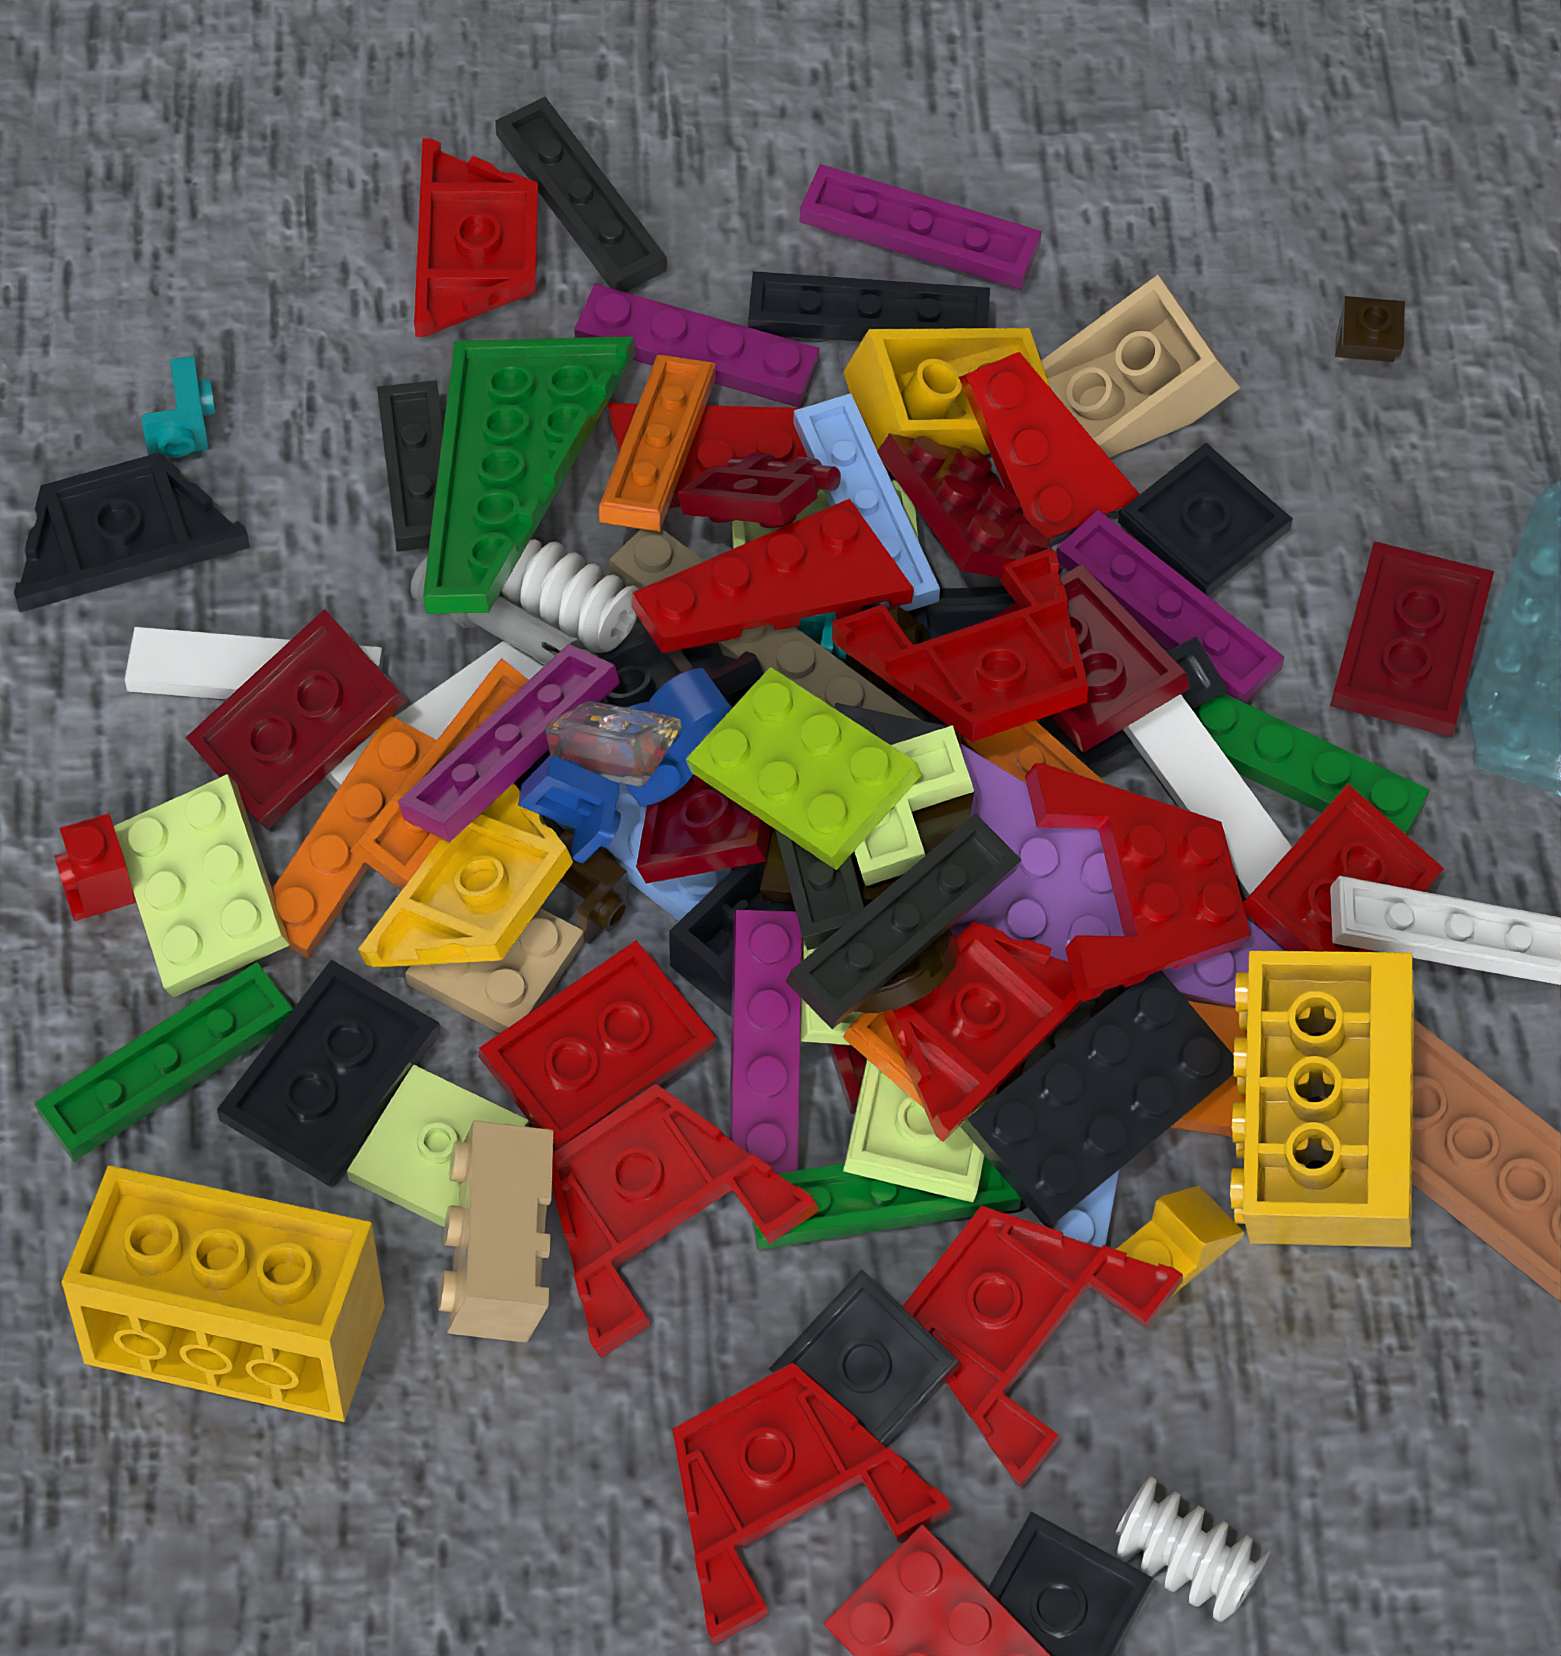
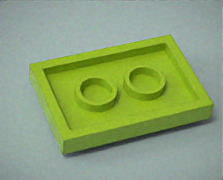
[686,667,921,870]

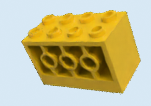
[1230,951,1414,1247]
[61,1165,385,1422]

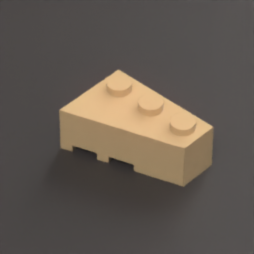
[438,1120,553,1343]

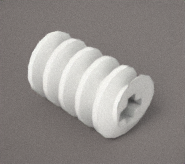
[501,539,639,653]
[1114,1476,1271,1622]

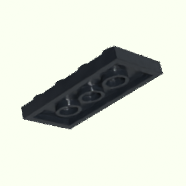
[960,971,1234,1228]

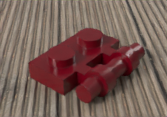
[678,453,841,528]

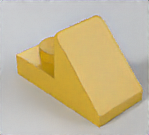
[1116,1185,1244,1297]

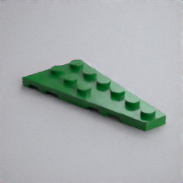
[423,337,636,614]

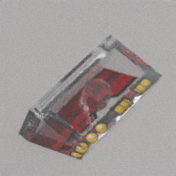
[545,701,682,787]

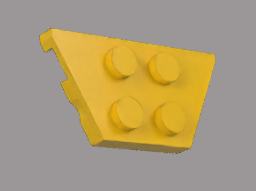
[358,783,573,968]

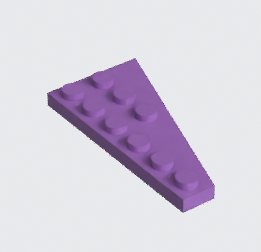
[950,745,1287,1008]

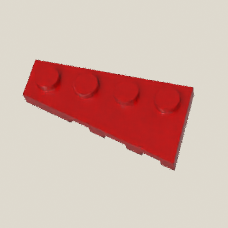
[607,403,808,509]
[631,498,914,653]

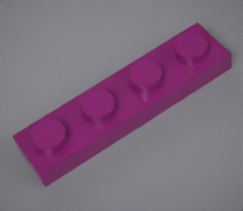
[799,164,1042,290]
[574,284,820,408]
[1056,510,1284,703]
[398,644,620,842]
[729,910,802,1174]

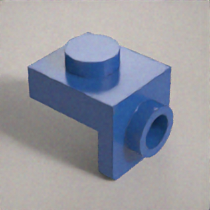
[518,755,621,863]

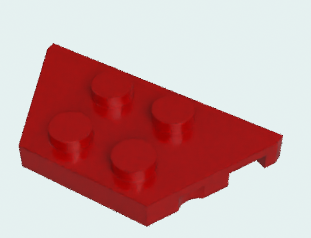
[414,138,539,337]
[883,921,1083,1142]

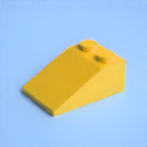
[843,328,1050,471]

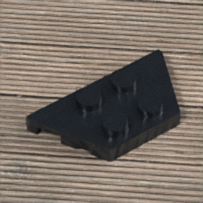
[14,452,250,612]
[535,632,763,767]

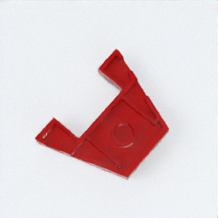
[832,548,1088,742]
[1025,763,1251,1001]
[552,1084,820,1358]
[902,1206,1183,1489]
[672,1363,952,1645]

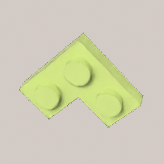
[854,725,974,886]

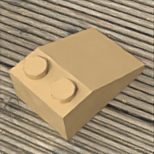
[1041,274,1240,458]

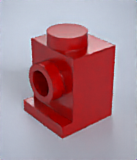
[54,813,136,921]

